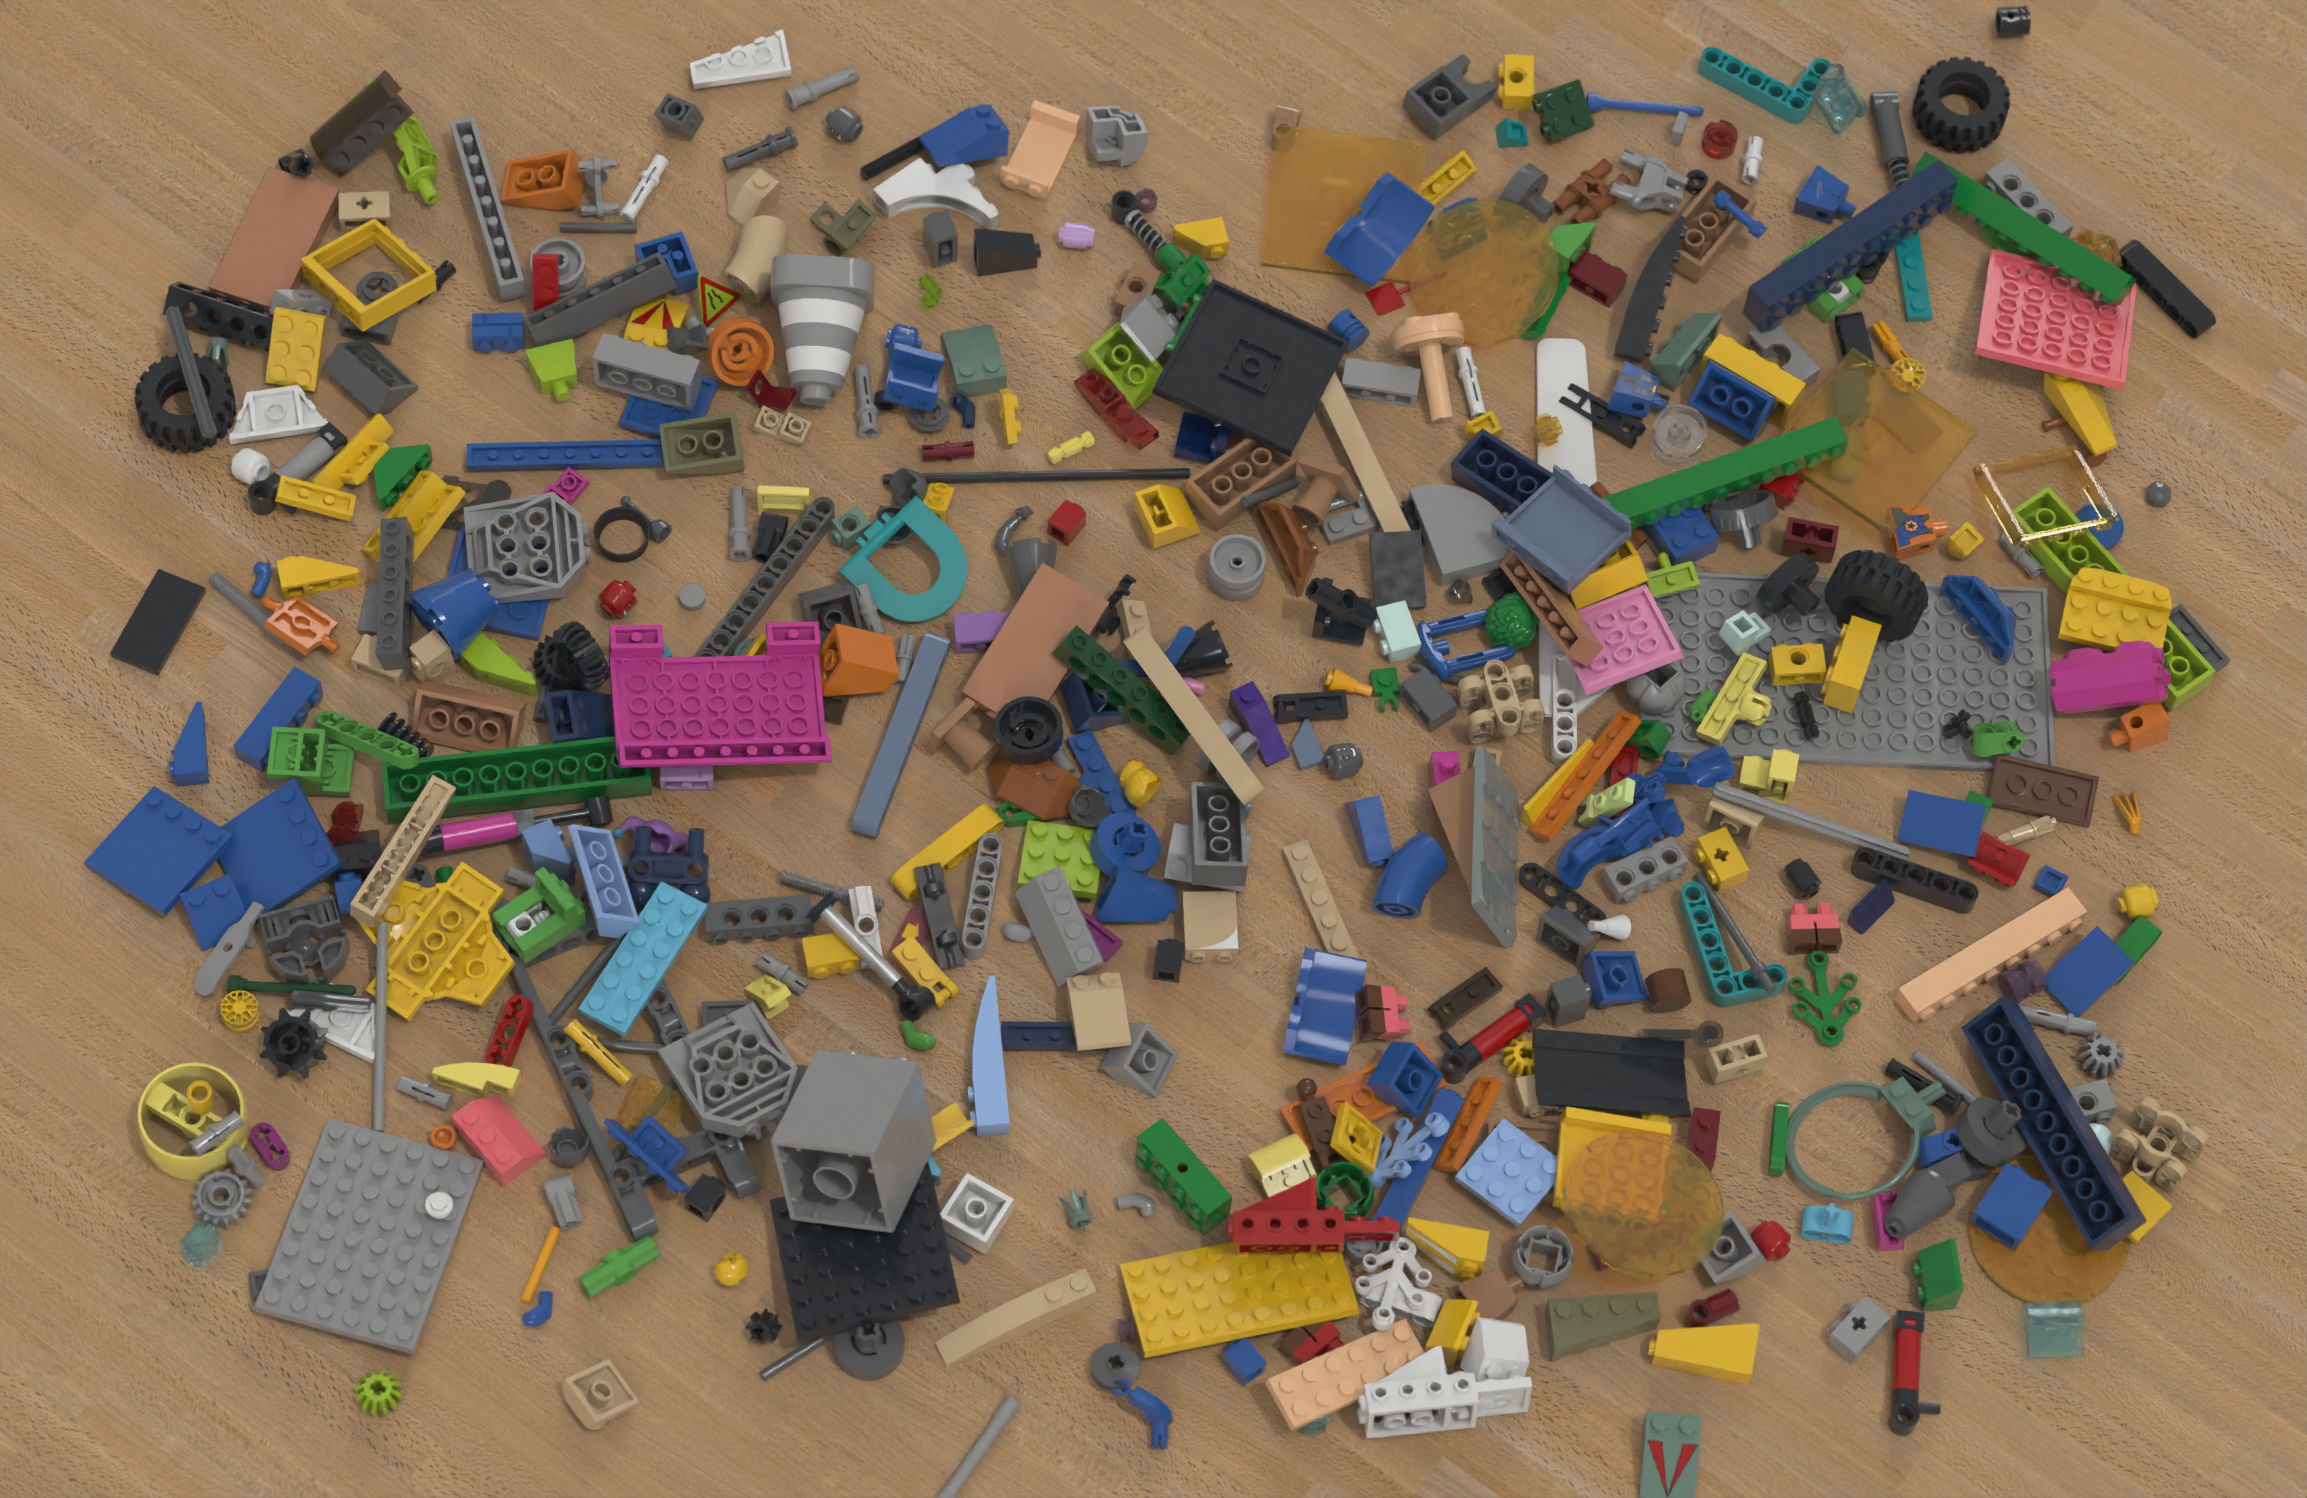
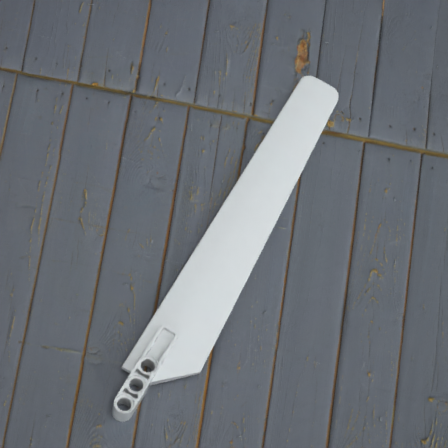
[1537,338,1613,767]

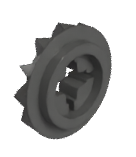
[358,272,398,304]
[909,397,950,434]

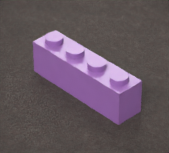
[953,610,1012,654]

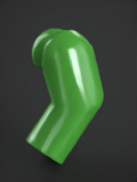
[900,1020,936,1051]

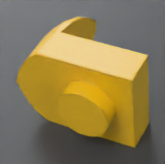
[1465,410,1504,442]
[1946,521,1985,560]

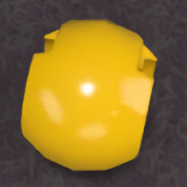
[714,1252,749,1287]

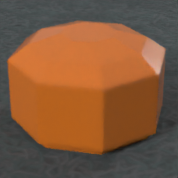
[430,1124,458,1151]

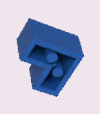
[634,231,698,295]

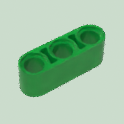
[2115,915,2163,985]

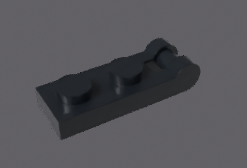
[1273,691,1348,725]

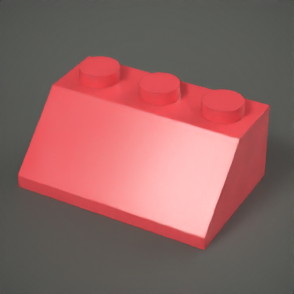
[452,1095,547,1187]

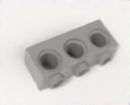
[1601,836,1688,904]

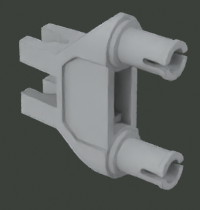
[1609,148,1688,213]

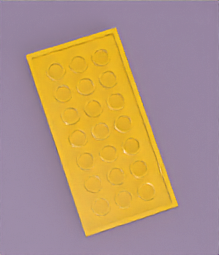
[1120,1241,1359,1358]

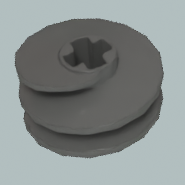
[1091,1343,1140,1391]

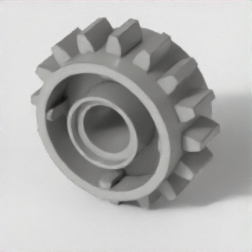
[191,1169,252,1229]

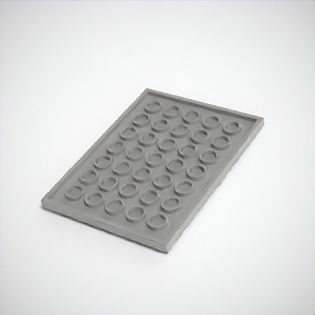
[255,1118,485,1355]

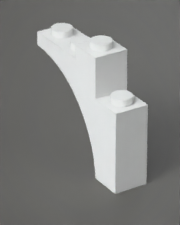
[873,158,999,230]

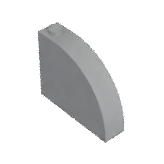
[1407,484,1511,586]

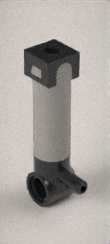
[248,421,348,516]

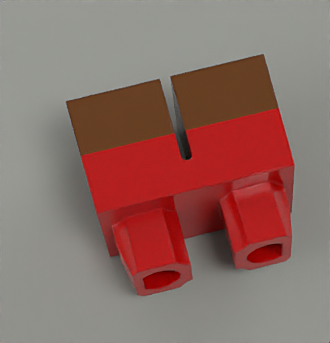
[1279,1321,1344,1366]

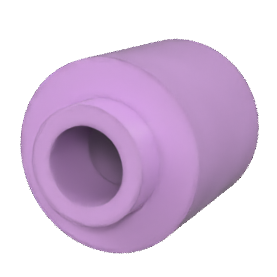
[1058,222,1095,249]

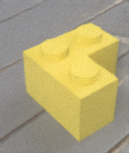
[1737,749,1799,805]

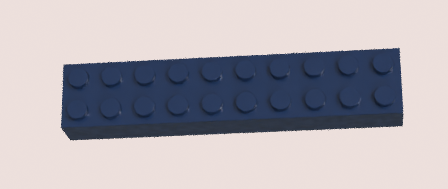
[1743,160,1958,333]
[1961,997,2147,1252]

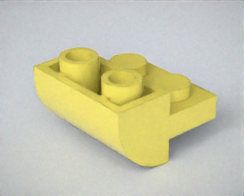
[1245,1133,1317,1198]

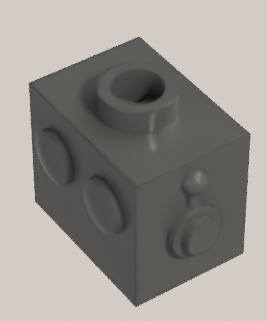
[655,93,704,139]

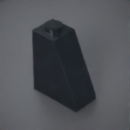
[973,229,1041,277]

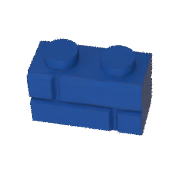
[472,312,525,353]

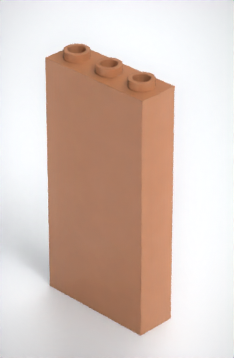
[209,167,339,311]
[961,562,1109,732]

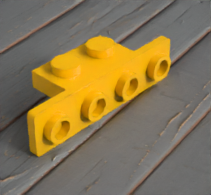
[311,413,394,490]

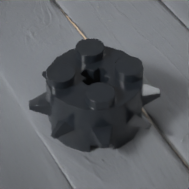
[259,1008,329,1079]

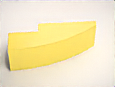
[432,1063,522,1100]

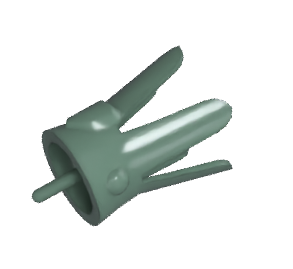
[207,336,230,372]
[1059,1189,1092,1231]

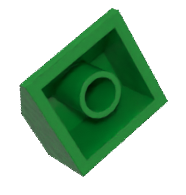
[1911,1238,1964,1312]

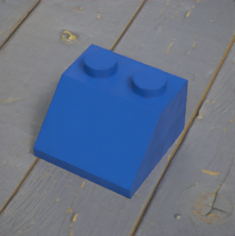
[179,874,253,952]
[1367,1041,1444,1118]

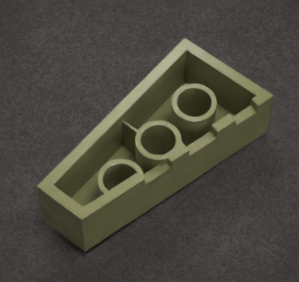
[1545,1292,1660,1362]

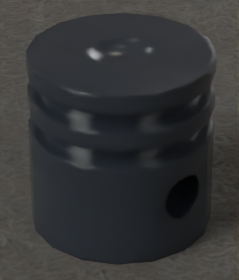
[1995,6,2031,37]

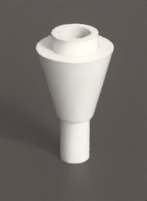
[1588,914,1631,941]

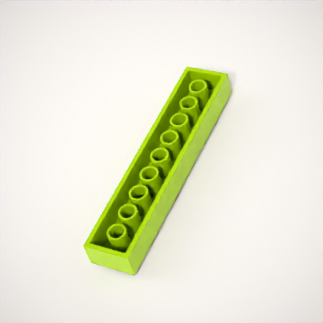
[2004,486,2216,711]

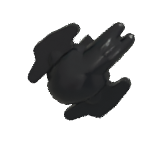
[1095,574,1137,635]

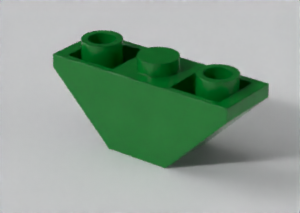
[374,444,433,512]

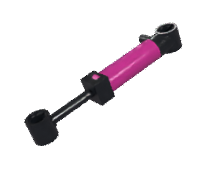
[419,796,614,856]

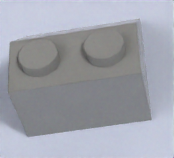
[1120,290,1179,362]
[1102,1023,1178,1098]
[1687,1210,1767,1285]

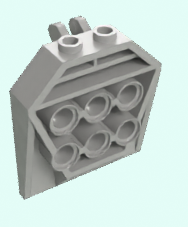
[463,492,591,603]
[658,1002,799,1141]

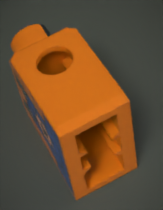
[1884,507,1948,561]

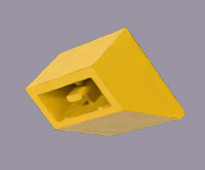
[1134,484,1201,549]
[1424,1299,1481,1369]

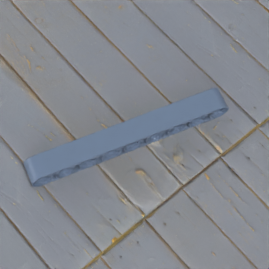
[851,632,952,838]

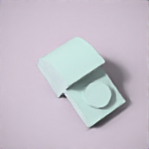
[1719,610,1771,656]

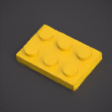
[265,307,327,392]

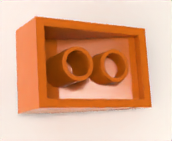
[500,149,585,211]

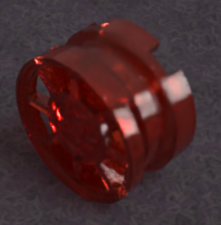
[1701,120,1738,160]

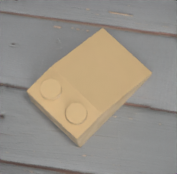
[1066,972,1131,1051]

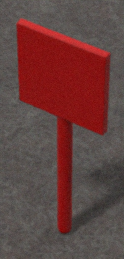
[1365,271,1447,316]

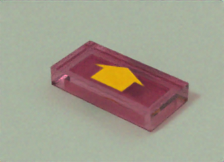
[889,906,929,954]

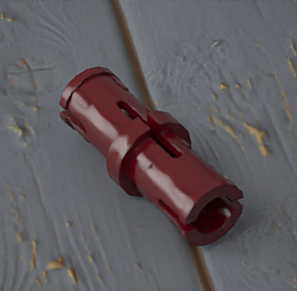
[922,441,975,461]

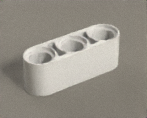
[1359,1274,1443,1328]

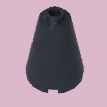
[1174,620,1233,678]

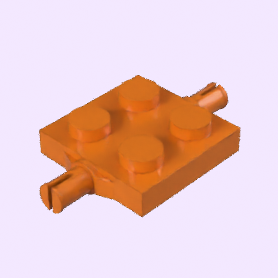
[263,595,340,656]

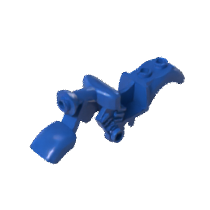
[1557,746,1735,889]

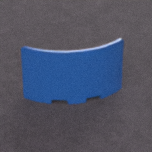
[1324,172,1434,286]
[1283,947,1367,1065]

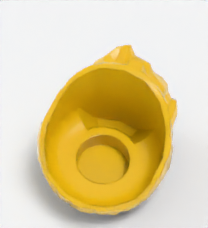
[1119,760,1162,808]

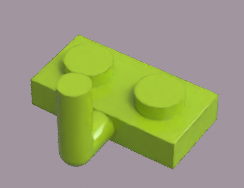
[1644,552,1700,600]

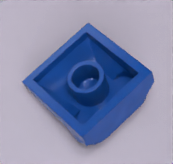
[1583,951,1648,1009]

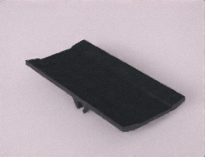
[1532,1029,1691,1117]

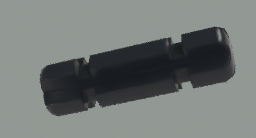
[1793,691,1820,741]

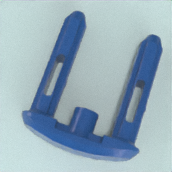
[1417,609,1516,680]

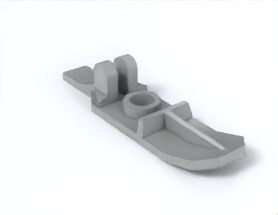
[194,902,265,997]

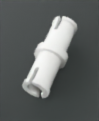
[1741,136,1763,185]

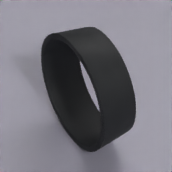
[594,506,651,563]

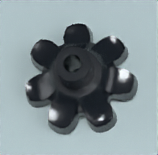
[1942,709,1972,739]

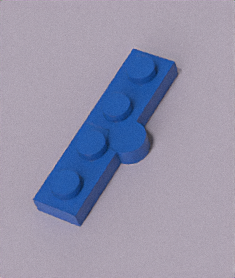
[1067,729,1136,815]

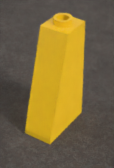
[1648,1323,1760,1385]

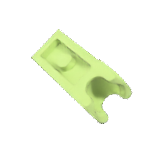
[1578,778,1635,828]

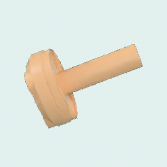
[1391,312,1465,423]

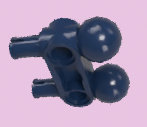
[627,826,711,909]

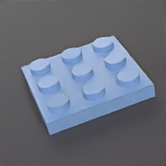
[1454,1118,1557,1228]

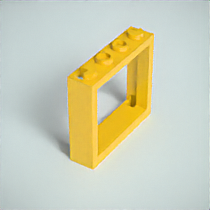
[300,218,437,332]

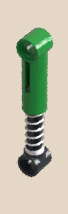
[1111,190,1210,300]

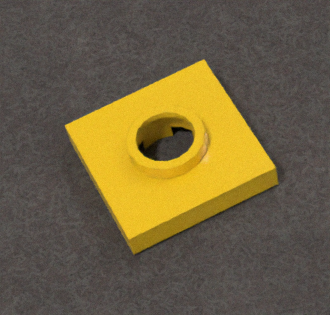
[1330,1102,1383,1176]

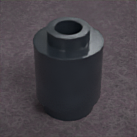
[1784,858,1822,898]

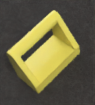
[757,485,811,514]

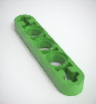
[316,711,420,769]

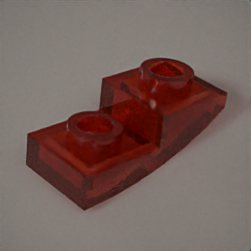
[326,801,364,844]

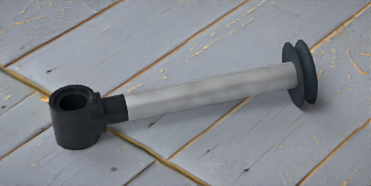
[805,891,935,1021]

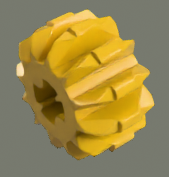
[1503,1035,1534,1078]

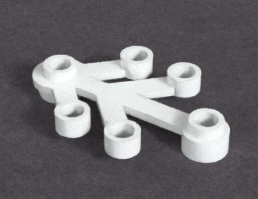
[1355,1237,1432,1331]

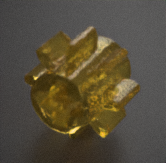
[1532,413,1563,446]

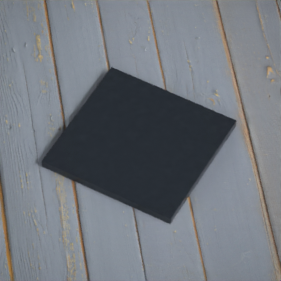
[1152,279,1350,457]

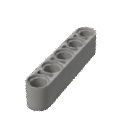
[962,833,1003,960]

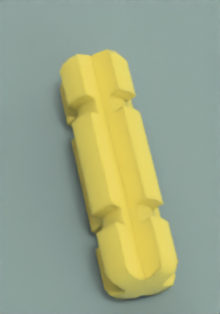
[1047,431,1095,464]

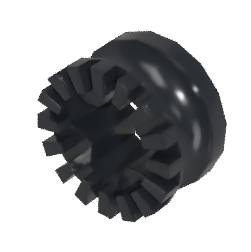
[1685,169,1708,195]

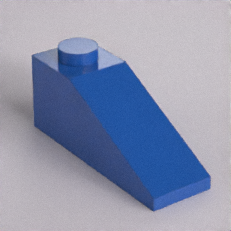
[169,701,210,787]

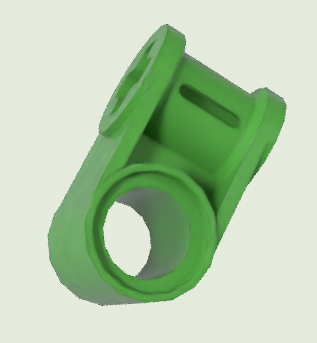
[1972,720,2025,757]

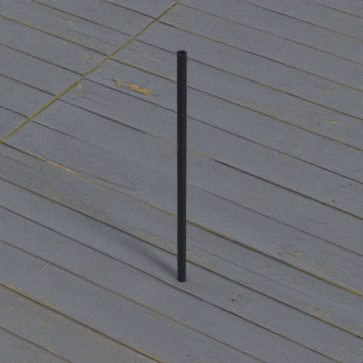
[883,468,1190,484]

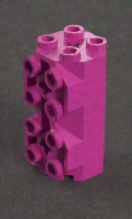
[2050,640,2171,715]

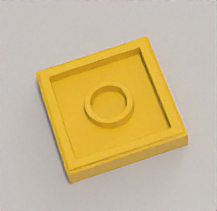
[2122,1170,2172,1244]

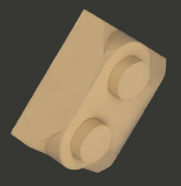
[562,1359,639,1430]

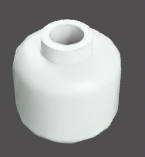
[231,448,270,485]

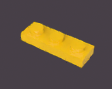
[275,475,356,522]

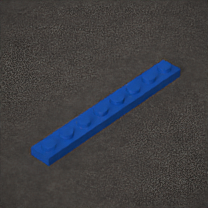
[467,439,665,471]

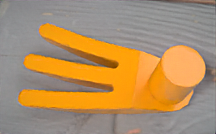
[2112,791,2142,834]

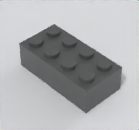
[1189,782,1248,886]

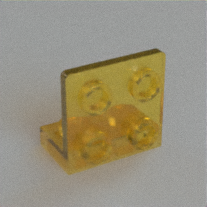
[616,1073,687,1135]

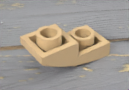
[752,405,811,445]

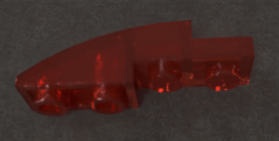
[1074,368,1159,450]

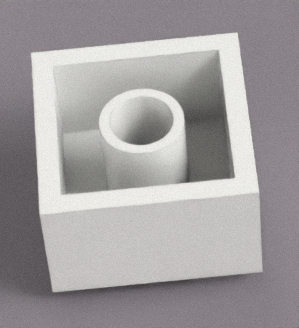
[941,1173,1014,1255]

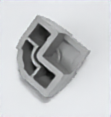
[1085,105,1148,167]

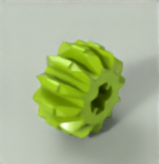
[355,1369,403,1417]

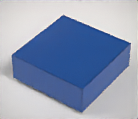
[2032,865,2069,898]

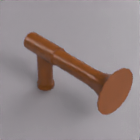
[2042,412,2107,469]

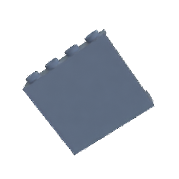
[1492,464,1632,594]

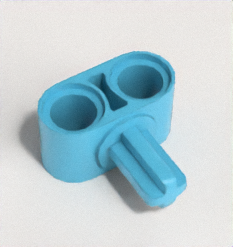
[1801,1203,1854,1244]

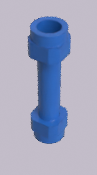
[1712,190,1767,239]

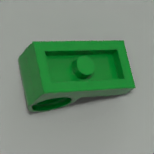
[1155,254,1211,307]
[1624,720,1671,760]

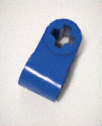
[1917,1129,1965,1169]

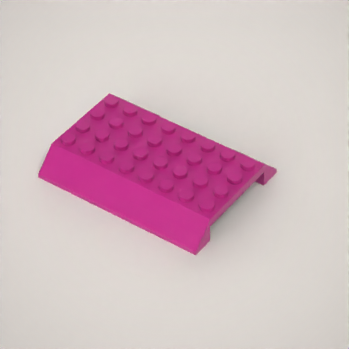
[609,621,832,768]

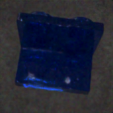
[1174,412,1232,464]

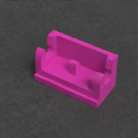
[1870,1190,1904,1251]

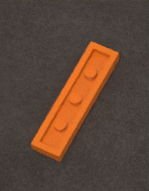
[1434,1077,1503,1172]

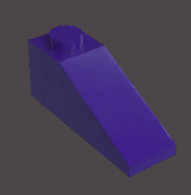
[1228,681,1290,767]

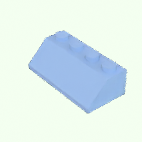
[568,824,640,938]

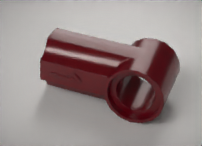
[1684,1288,1740,1328]

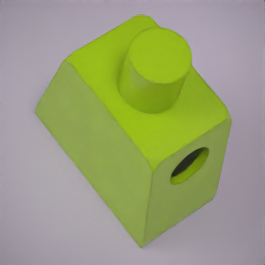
[525,339,578,402]

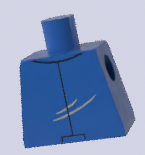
[1793,165,1857,224]

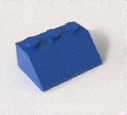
[1688,360,1776,442]

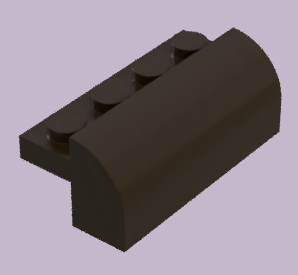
[310,70,414,176]

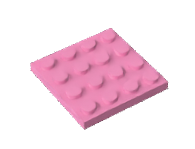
[1565,584,1683,695]

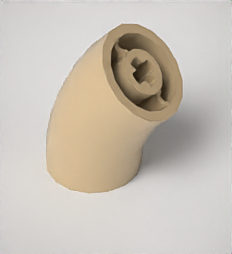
[723,215,788,303]

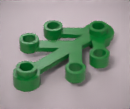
[1788,950,1862,1047]

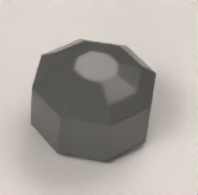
[2146,482,2171,508]

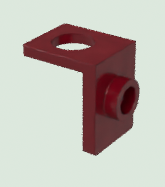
[746,370,797,411]

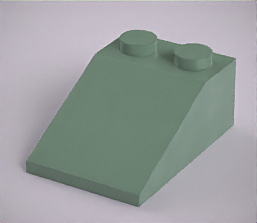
[941,325,1007,398]

